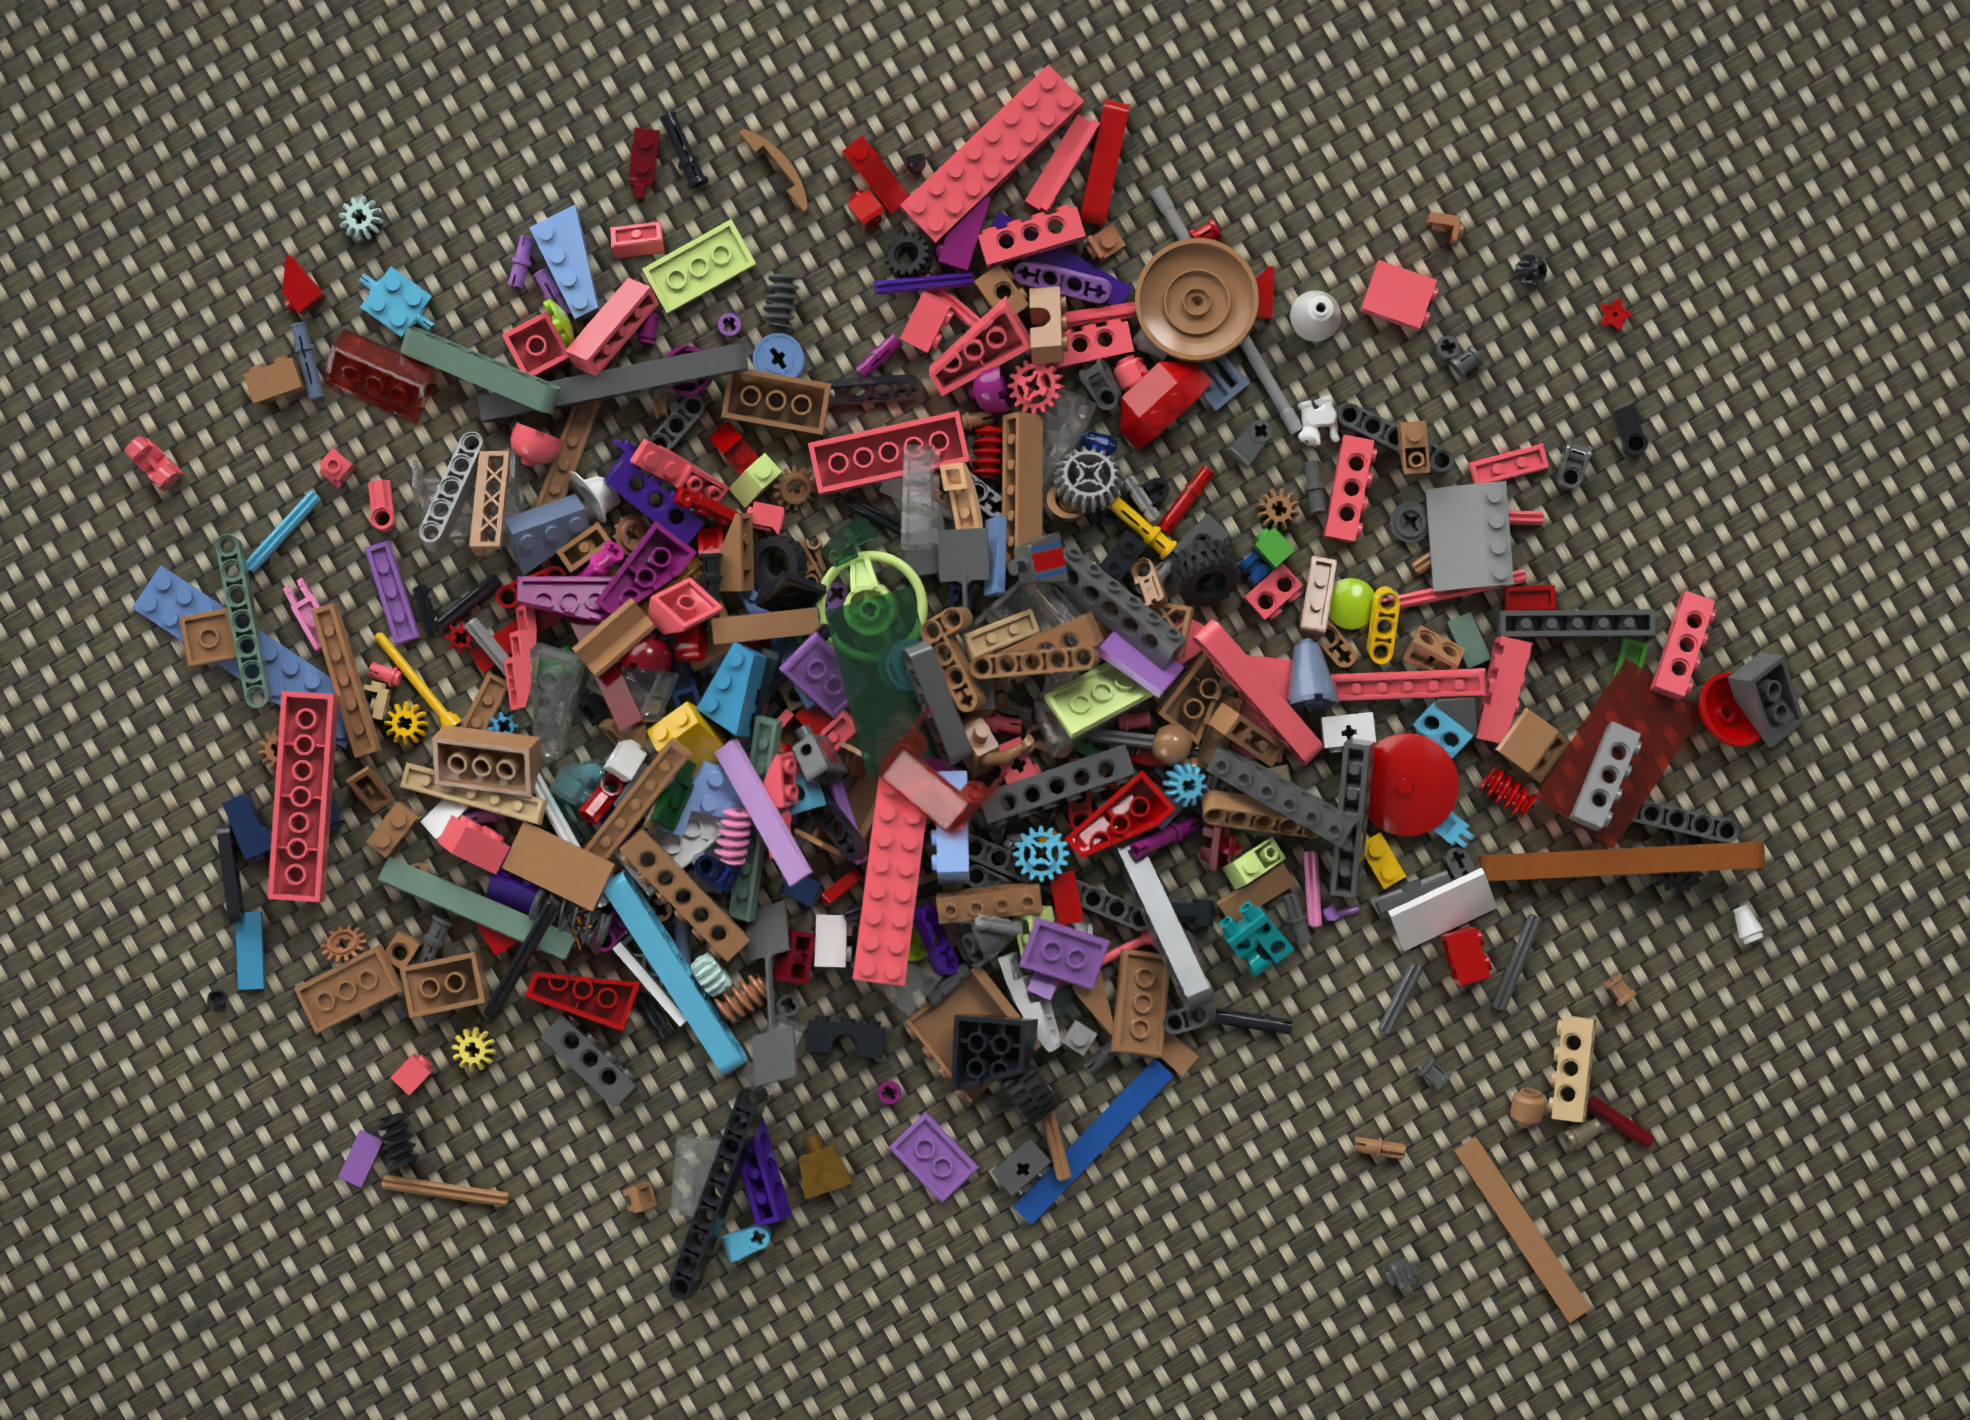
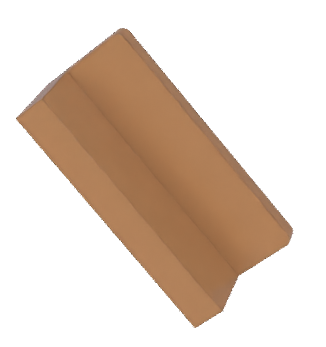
[572,598,656,677]

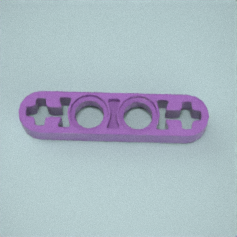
[1014,259,1112,303]

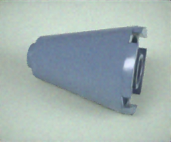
[1287,638,1339,711]

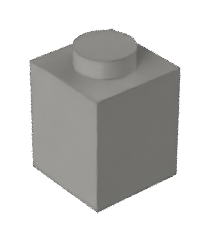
[1061,1019,1097,1056]

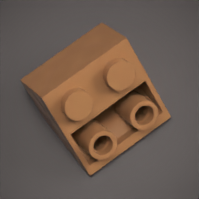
[1496,708,1570,783]

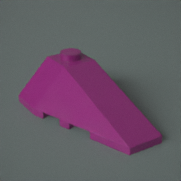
[594,521,697,615]

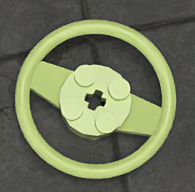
[815,551,928,663]

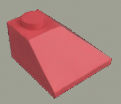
[647,578,724,634]

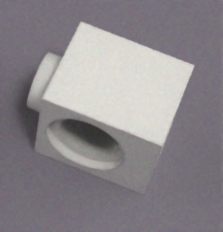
[603,739,647,782]

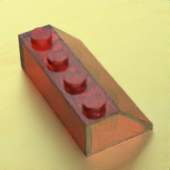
[323,328,438,424]

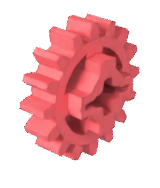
[1008,360,1064,414]

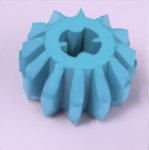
[1162,763,1208,807]

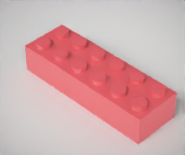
[808,411,970,496]

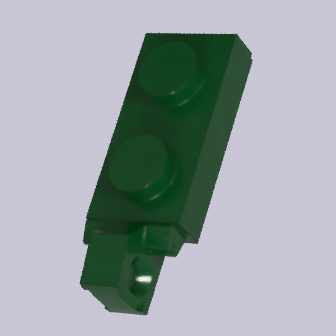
[650,760,697,832]

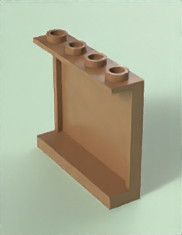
[905,967,1042,1102]

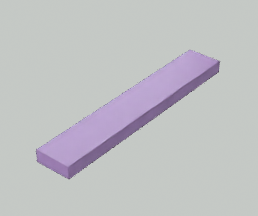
[715,739,812,886]

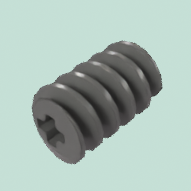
[762,274,801,330]

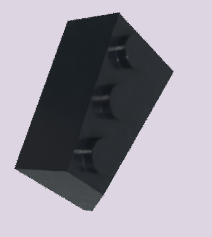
[951,1013,1038,1092]

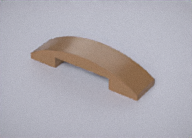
[739,129,809,215]

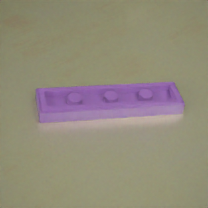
[364,540,421,646]

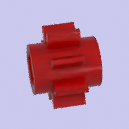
[445,621,475,654]

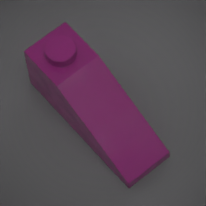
[935,196,991,273]

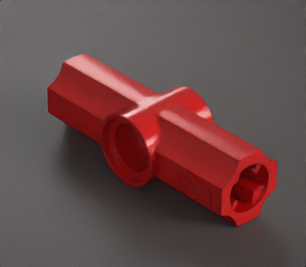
[578,772,629,825]

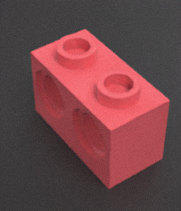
[1243,562,1303,621]

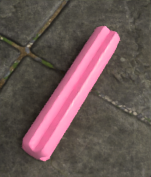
[1304,851,1322,927]

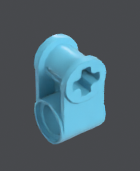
[720,1224,772,1263]

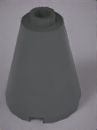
[954,916,1017,968]

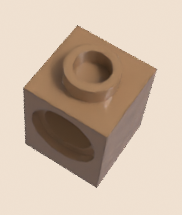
[385,930,423,972]

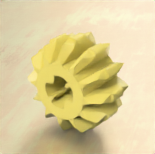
[452,1027,496,1071]

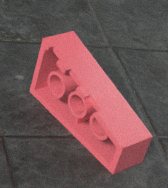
[1473,636,1532,744]

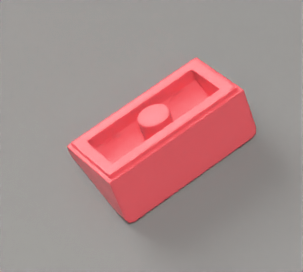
[610,221,665,259]

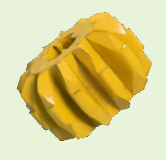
[384,702,429,745]

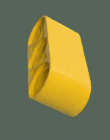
[1367,586,1400,664]

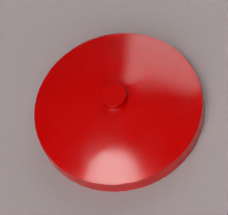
[1368,733,1459,836]

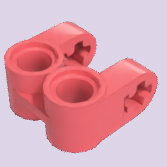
[124,436,183,492]

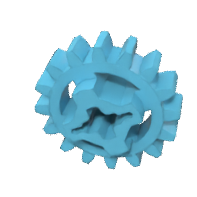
[1013,826,1070,883]

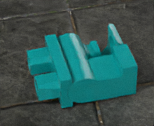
[1219,901,1295,978]

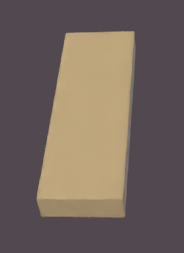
[961,608,1040,660]

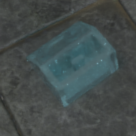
[549,758,607,806]

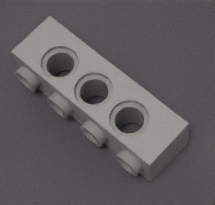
[1569,721,1642,831]

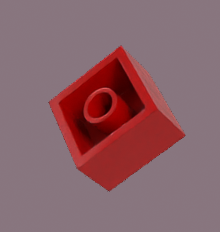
[1440,926,1493,986]

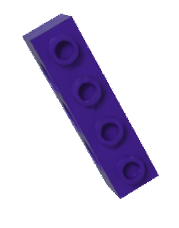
[603,457,705,545]
[732,1116,792,1227]

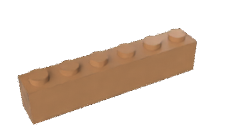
[1002,412,1044,569]

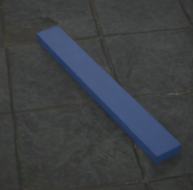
[1013,1058,1173,1225]

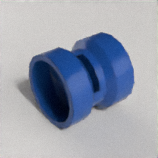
[1238,551,1272,586]

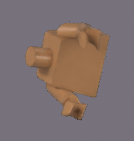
[961,693,1035,779]

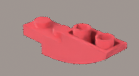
[630,438,729,503]
[764,752,798,859]

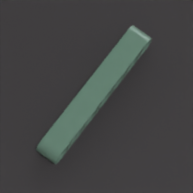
[400,326,561,413]
[216,534,272,710]

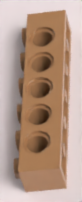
[986,611,1104,691]
[619,827,750,962]

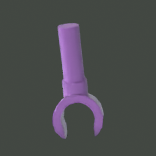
[1322,904,1360,921]

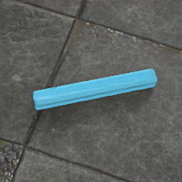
[246,491,321,573]

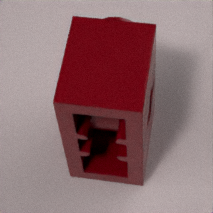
[772,929,816,985]

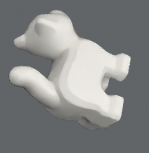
[1297,395,1340,447]

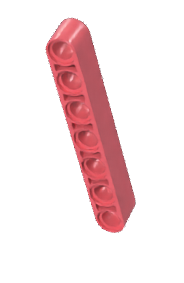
[1193,619,1324,766]

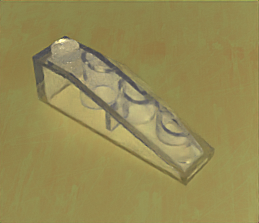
[1035,382,1097,493]

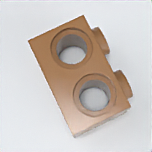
[1402,625,1465,671]

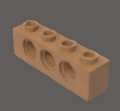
[936,881,1042,924]

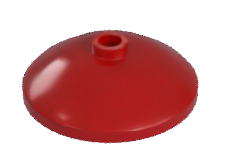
[1699,673,1761,747]

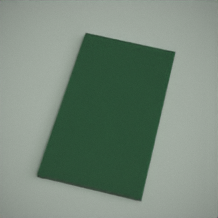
[825,587,940,777]

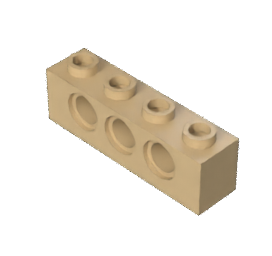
[1548,1015,1597,1123]

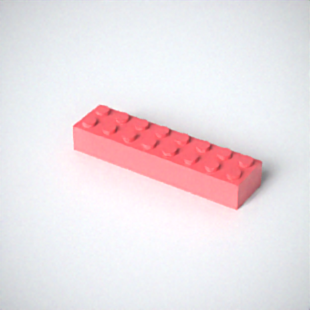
[900,64,1084,247]
[268,691,339,902]
[853,773,931,986]

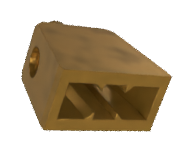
[799,1134,853,1199]

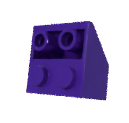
[486,843,545,913]

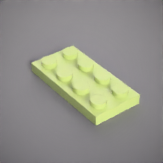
[642,219,757,315]
[1045,662,1154,739]

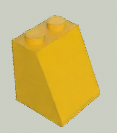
[647,702,729,778]

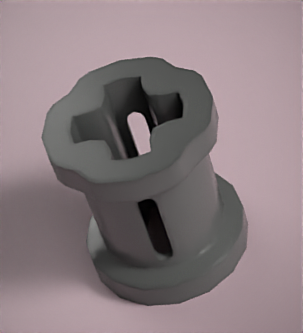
[1450,345,1484,379]
[1417,1057,1451,1091]

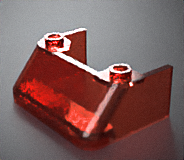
[879,706,1009,834]

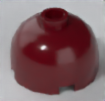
[619,633,672,672]

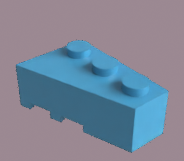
[696,642,767,737]

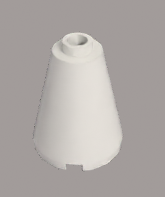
[1290,291,1341,342]

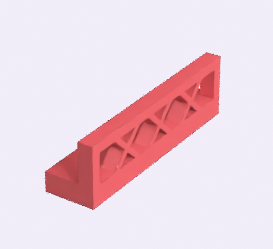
[1025,114,1100,215]

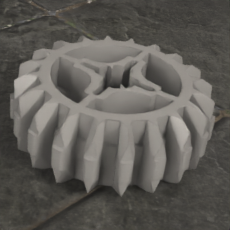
[1054,446,1123,514]

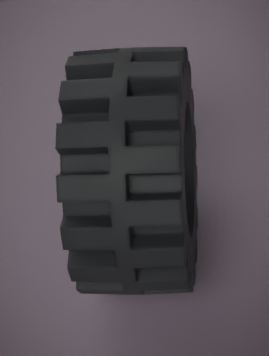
[884,233,933,279]

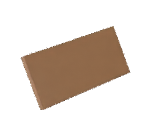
[502,821,616,912]
[294,944,404,1035]
[1111,949,1170,1058]

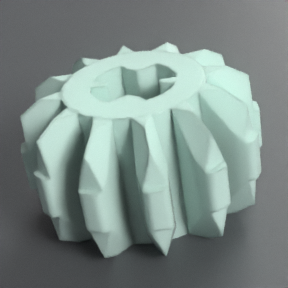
[339,196,383,241]
[691,953,732,997]

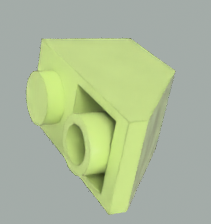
[1222,837,1286,890]

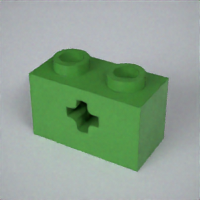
[1252,527,1295,571]

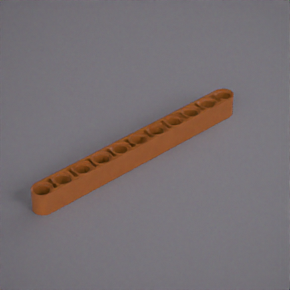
[1479,842,1766,881]

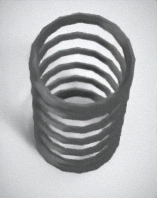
[529,889,613,946]

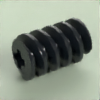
[375,1112,419,1170]

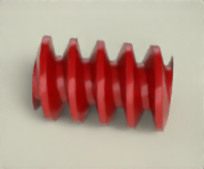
[970,426,1003,481]
[1478,765,1537,818]

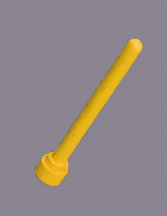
[375,632,462,728]

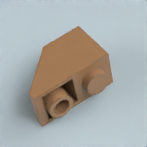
[1397,421,1430,474]

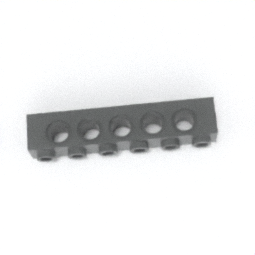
[1055,544,1188,671]
[1496,609,1656,638]
[1330,739,1375,898]
[978,744,1135,827]
[1206,744,1359,847]

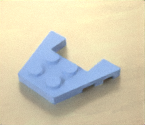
[660,761,744,836]

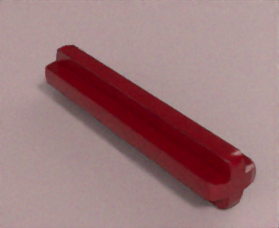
[1587,1096,1655,1148]

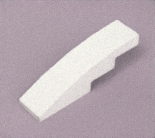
[998,951,1062,1052]

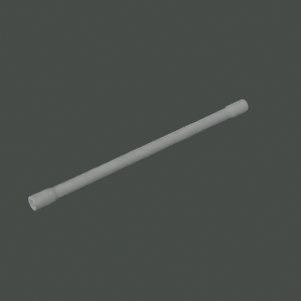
[1150,185,1303,435]

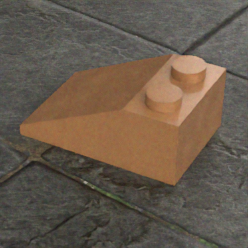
[400,951,490,1018]

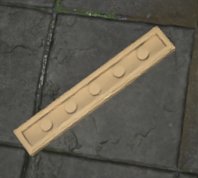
[400,762,548,825]

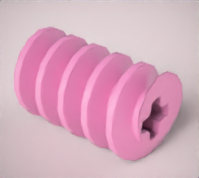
[714,808,753,865]

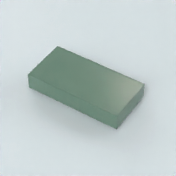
[1446,612,1491,669]

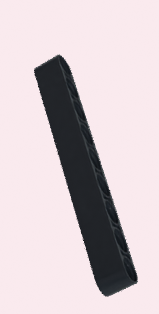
[669,1085,768,1300]

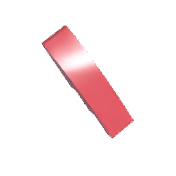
[504,605,537,711]

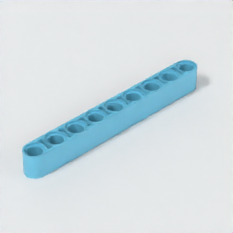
[604,870,747,1075]

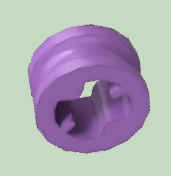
[718,313,742,338]

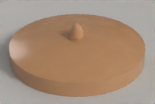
[1135,238,1259,362]

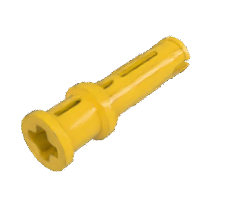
[1107,497,1177,560]

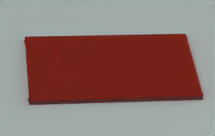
[1535,658,1701,849]

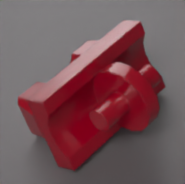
[1200,823,1243,871]

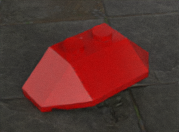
[1120,361,1213,450]

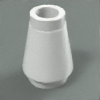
[1733,905,1764,945]

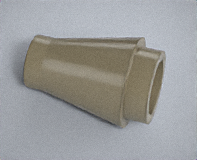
[1562,1118,1603,1150]

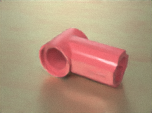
[368,480,397,533]

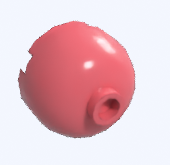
[510,423,563,468]

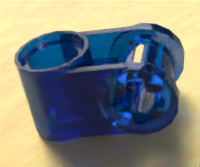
[691,852,743,894]

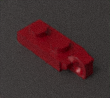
[629,127,661,200]

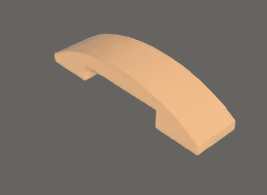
[940,462,983,529]

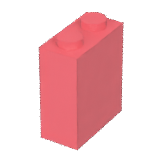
[1360,260,1439,332]

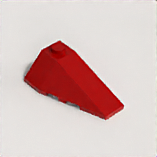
[1065,771,1176,858]

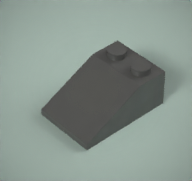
[1728,652,1805,748]

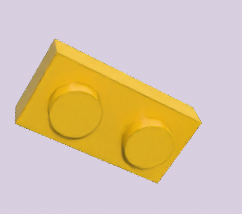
[1365,832,1406,889]

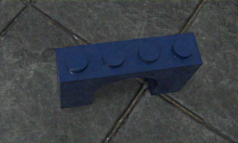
[222,791,345,863]

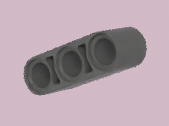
[649,395,707,452]

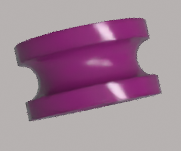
[878,1081,901,1105]

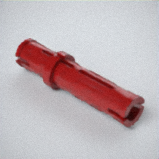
[1156,465,1216,535]

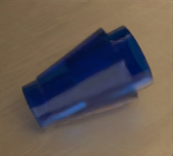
[1078,430,1118,457]

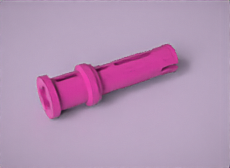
[576,541,624,577]

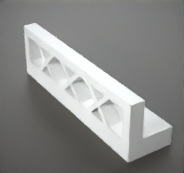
[613,934,687,1026]

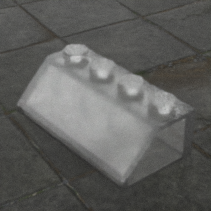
[901,444,940,550]

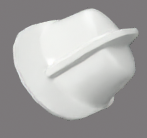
[569,471,620,523]

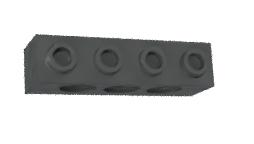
[541,1013,638,1109]

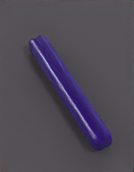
[874,272,974,295]

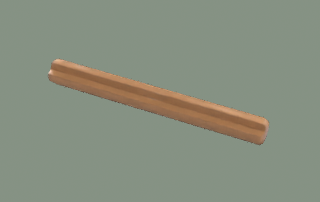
[382,1175,509,1207]

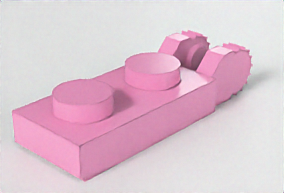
[283,578,322,651]

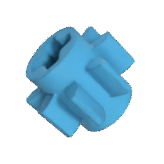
[487,712,519,734]

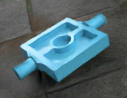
[359,267,435,339]

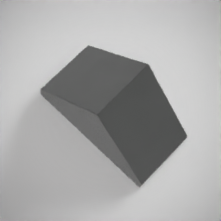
[1435,696,1478,736]

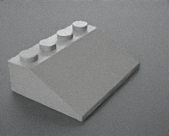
[1425,481,1514,592]

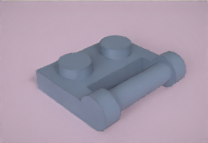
[1196,356,1251,412]

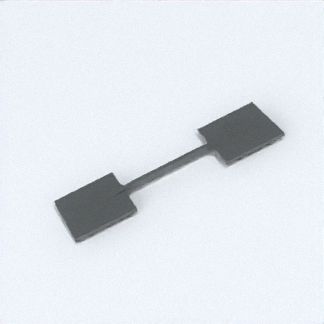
[938,528,996,710]
[746,900,798,1087]

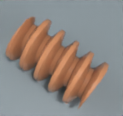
[713,972,767,1023]

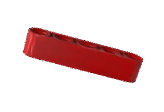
[1080,99,1130,226]

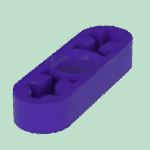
[913,905,958,976]

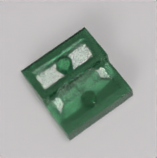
[821,517,878,568]

